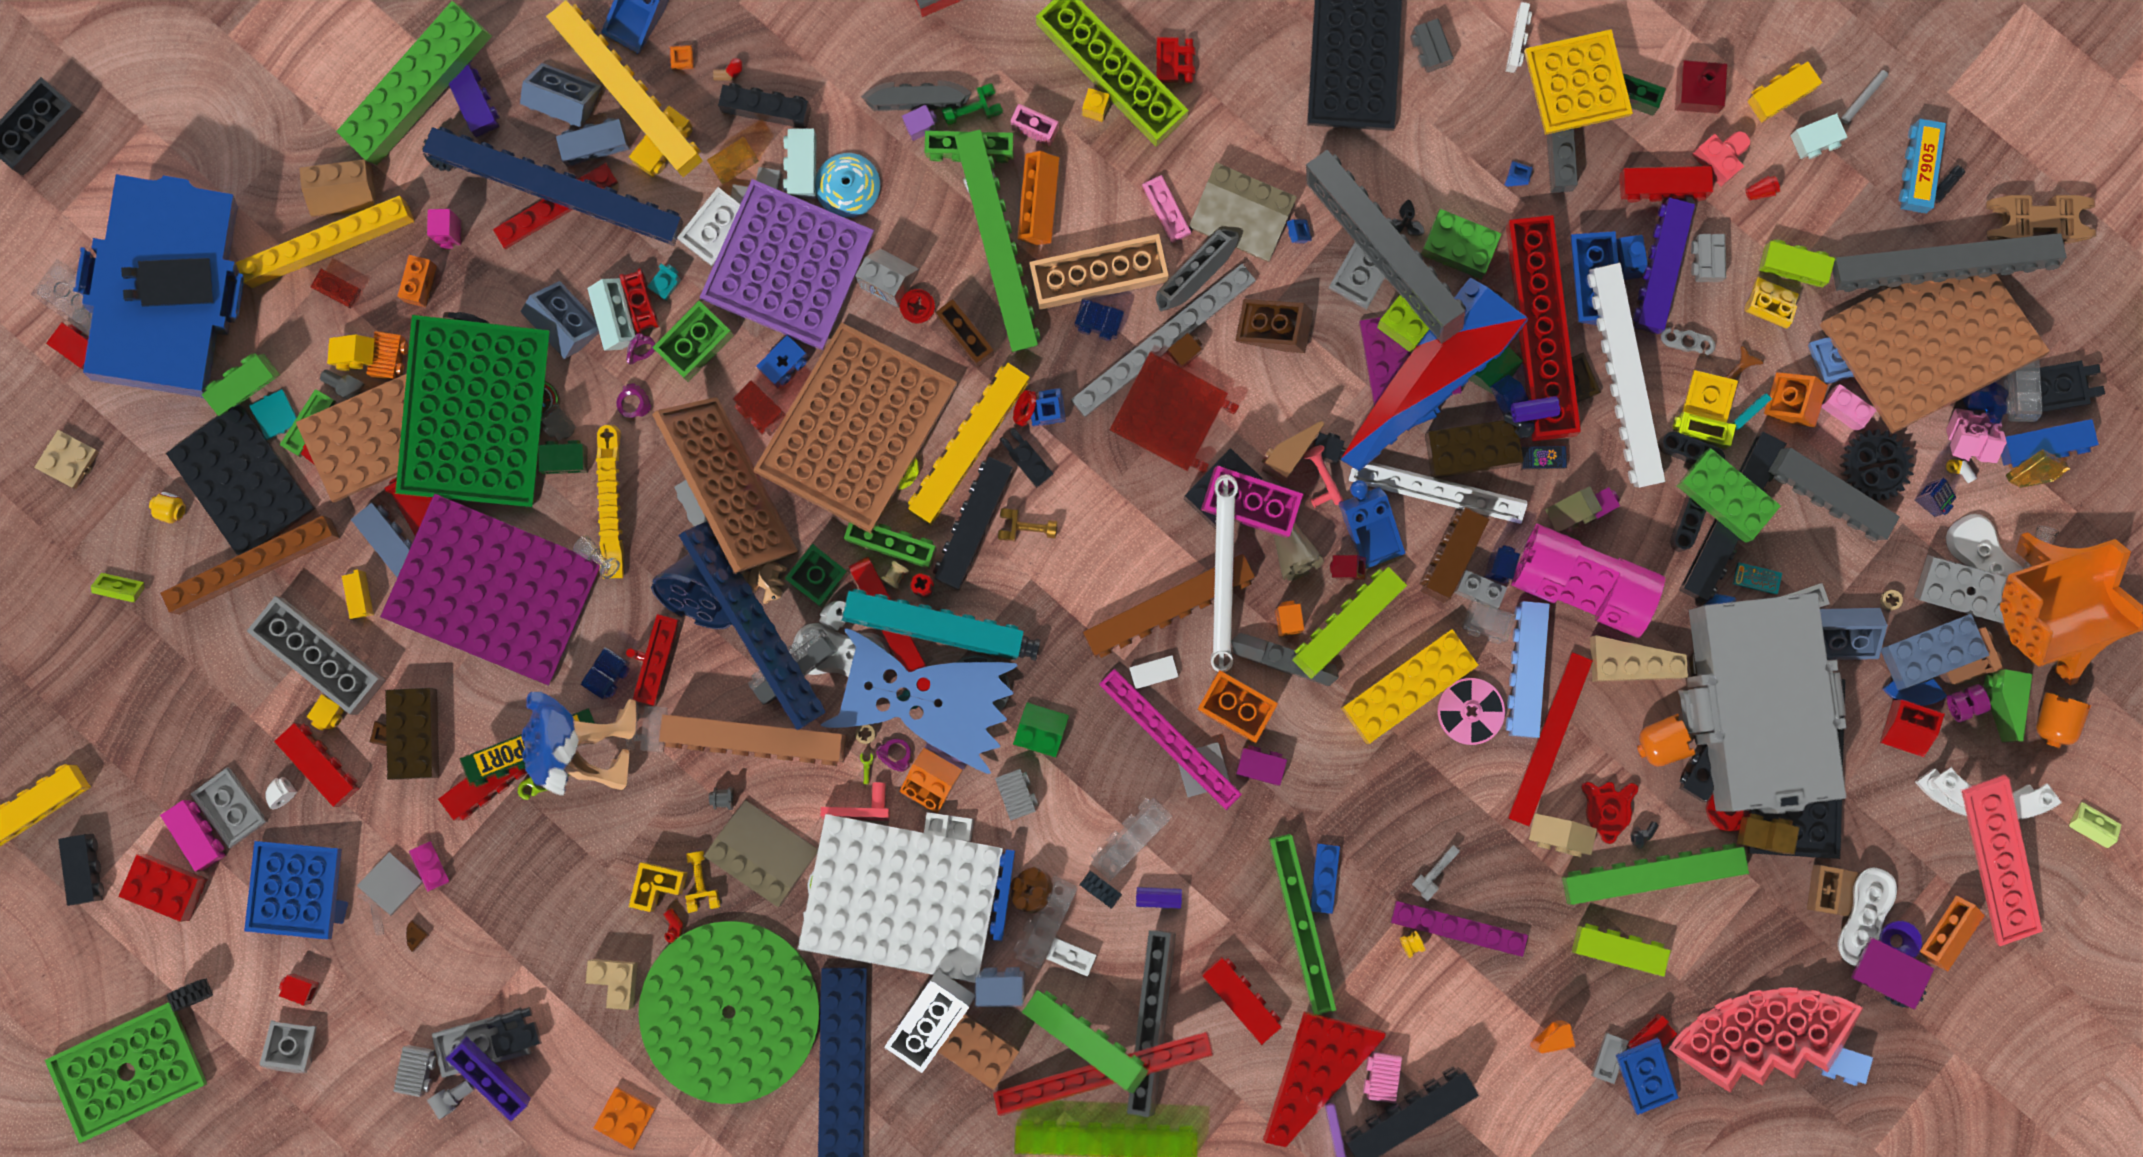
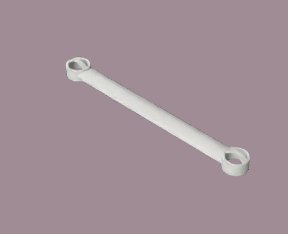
[1210,475,1238,672]

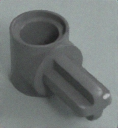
[320,369,365,400]

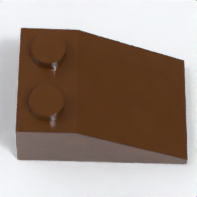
[1235,299,1313,353]

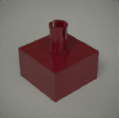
[1675,60,1727,114]

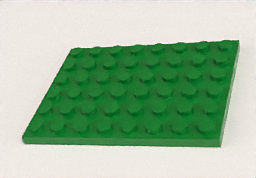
[395,315,550,507]

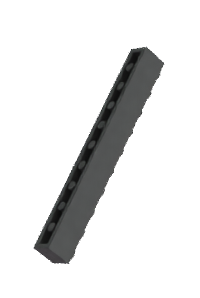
[1832,233,2067,292]

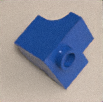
[1031,388,1066,427]

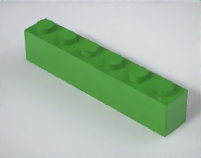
[1022,990,1148,1094]

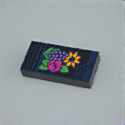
[1521,446,1567,470]

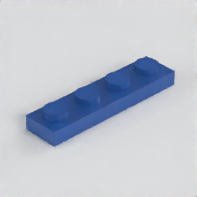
[990,849,1015,941]

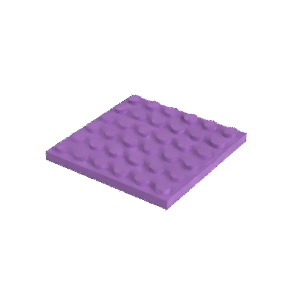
[700,179,874,350]

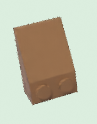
[1261,421,1325,484]

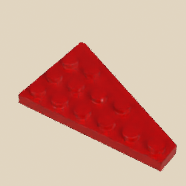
[1263,1012,1386,1148]

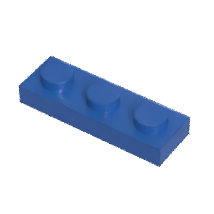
[1310,844,1340,914]

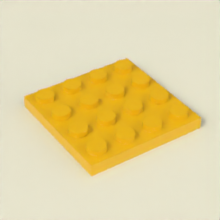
[1524,29,1633,135]

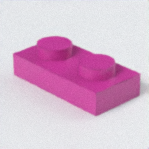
[409,841,449,892]

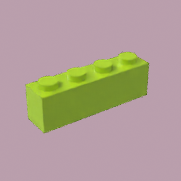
[1572,923,1671,977]

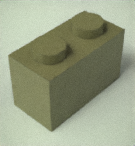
[1545,486,1602,533]

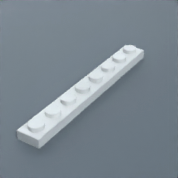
[1349,462,1527,524]

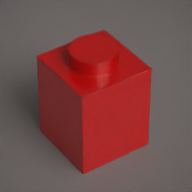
[279,973,319,1006]

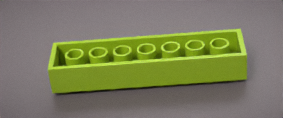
[1036,0,1189,147]

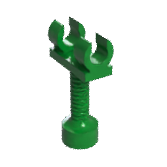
[942,83,1003,126]

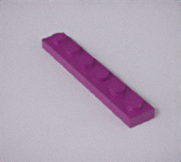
[1390,901,1528,957]

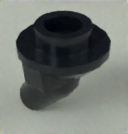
[1504,413,1535,438]
[1630,821,1659,849]

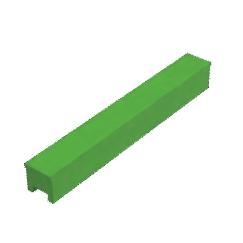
[1268,834,1336,1015]

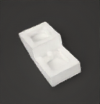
[924,812,974,841]

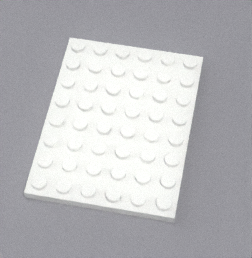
[798,814,1003,983]

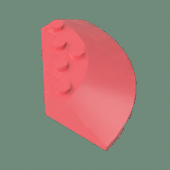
[1668,987,1863,1092]

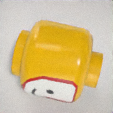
[149,492,186,524]

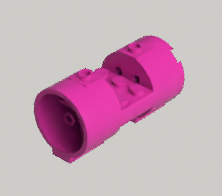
[1511,523,1665,638]

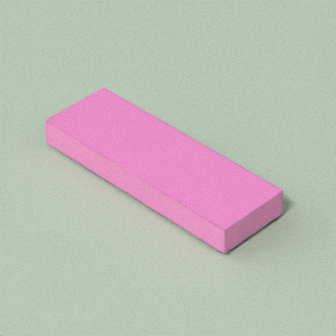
[1142,175,1191,244]

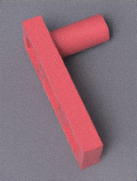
[820,782,890,821]

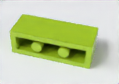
[1758,239,1835,288]

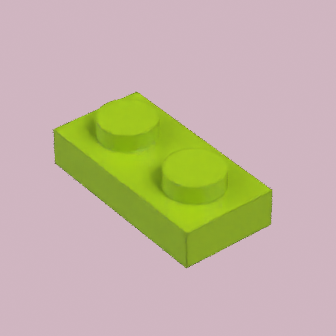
[91,573,145,603]

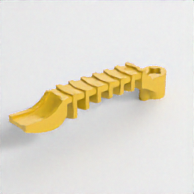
[596,425,624,579]

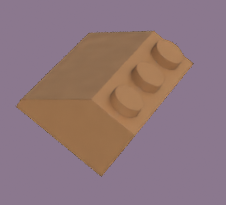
[299,159,376,217]

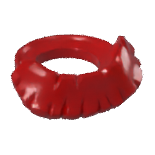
[1013,390,1037,426]

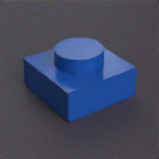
[1287,219,1312,243]

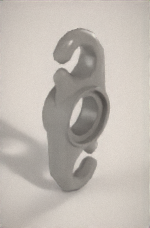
[1661,327,1716,355]

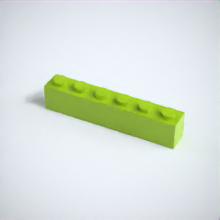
[1292,566,1407,679]

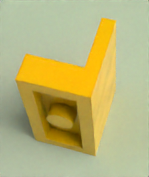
[342,569,374,620]

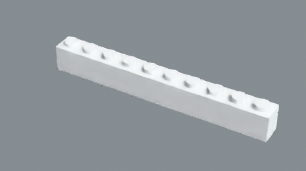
[1587,263,1665,488]

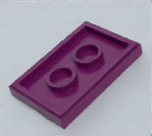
[1851,937,1934,1010]

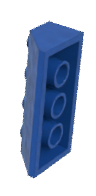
[1571,231,1618,325]

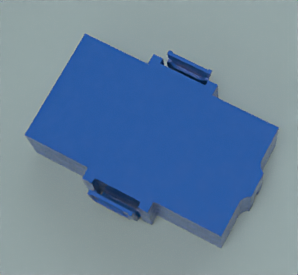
[73,174,244,398]

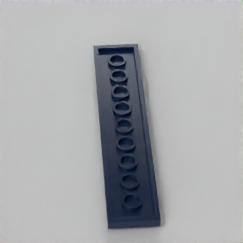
[678,521,826,730]
[818,968,867,1157]

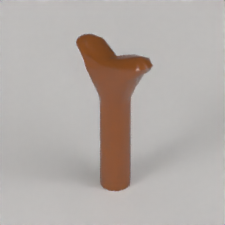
[1725,346,1764,380]

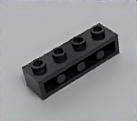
[718,83,811,129]

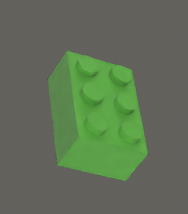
[1421,209,1502,279]
[652,301,734,382]
[201,353,280,416]

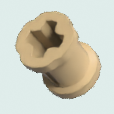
[881,561,909,590]

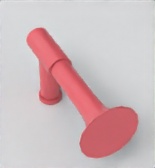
[1303,445,1344,508]

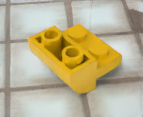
[1744,277,1799,329]

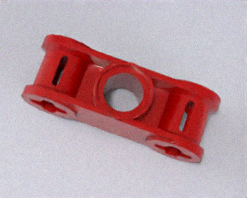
[620,268,659,333]

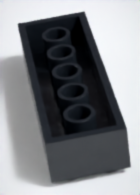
[1343,1066,1480,1157]

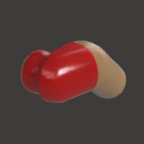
[713,58,743,81]

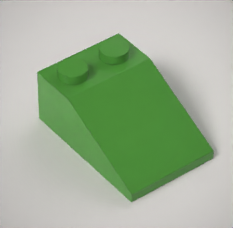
[1984,669,2032,743]

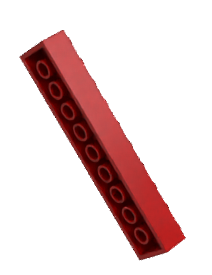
[1506,215,1581,441]

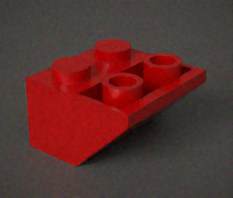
[1880,699,1945,757]

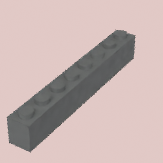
[1127,930,1176,1117]

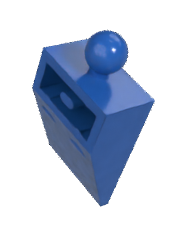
[601,0,669,53]
[1338,480,1406,569]

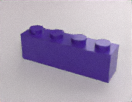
[449,59,500,138]
[445,1036,531,1122]

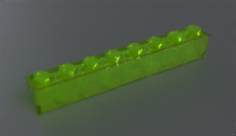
[1014,1119,1198,1157]

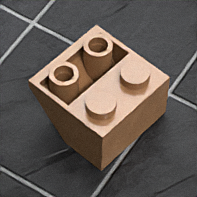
[1807,865,1859,917]

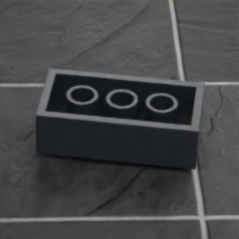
[0,77,83,176]

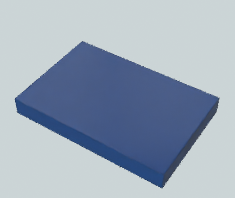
[1615,1038,1679,1115]

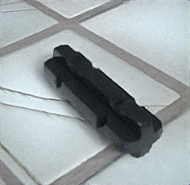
[1935,165,1966,203]

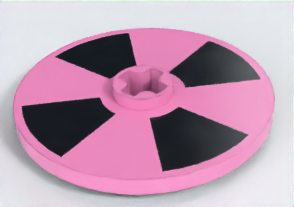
[1437,678,1505,745]

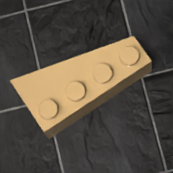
[1590,635,1688,682]

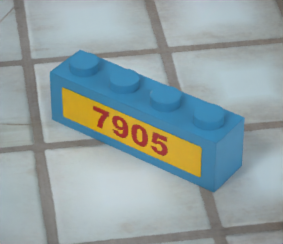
[1899,119,1946,213]

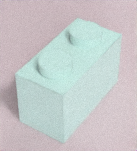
[1790,114,1847,159]

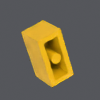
[327,334,375,371]

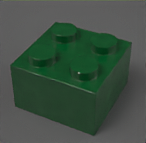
[784,544,850,608]

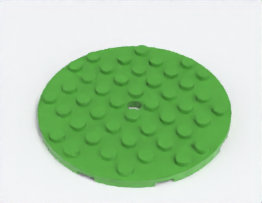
[639,921,820,1104]

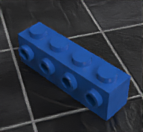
[2001,419,2099,468]

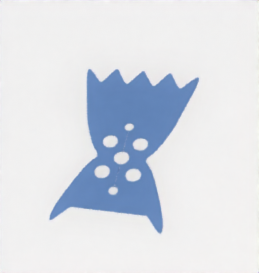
[821,629,1018,774]

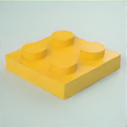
[1682,370,1738,423]

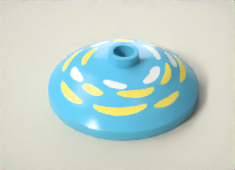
[815,153,880,218]

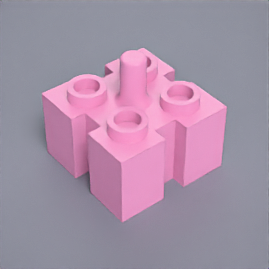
[1946,408,2007,463]

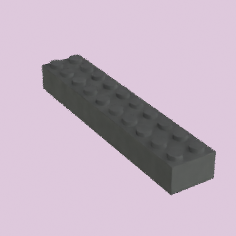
[1306,150,1466,344]

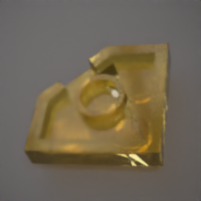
[2006,449,2070,488]

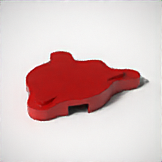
[1581,782,1639,844]

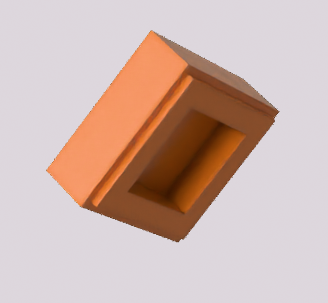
[670,45,694,70]

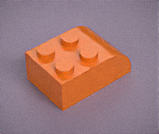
[1197,670,1278,744]

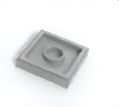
[1178,742,1230,797]
[357,852,423,916]

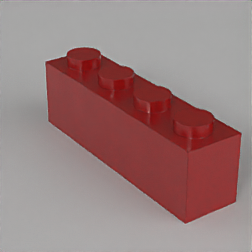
[1619,166,1713,202]
[274,723,360,807]
[438,767,527,821]
[1201,957,1282,1045]

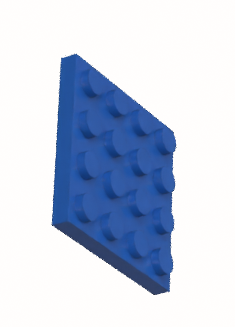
[244,841,342,939]

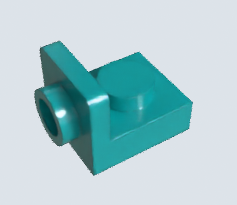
[647,264,682,301]

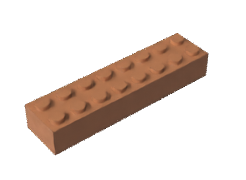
[659,714,846,766]

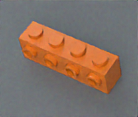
[1017,151,1060,245]

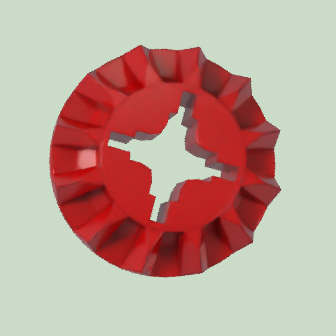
[900,289,935,324]

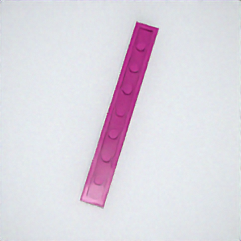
[1099,668,1242,811]

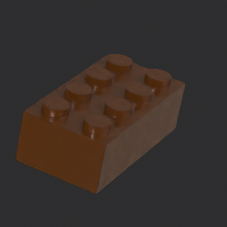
[1419,507,1490,603]

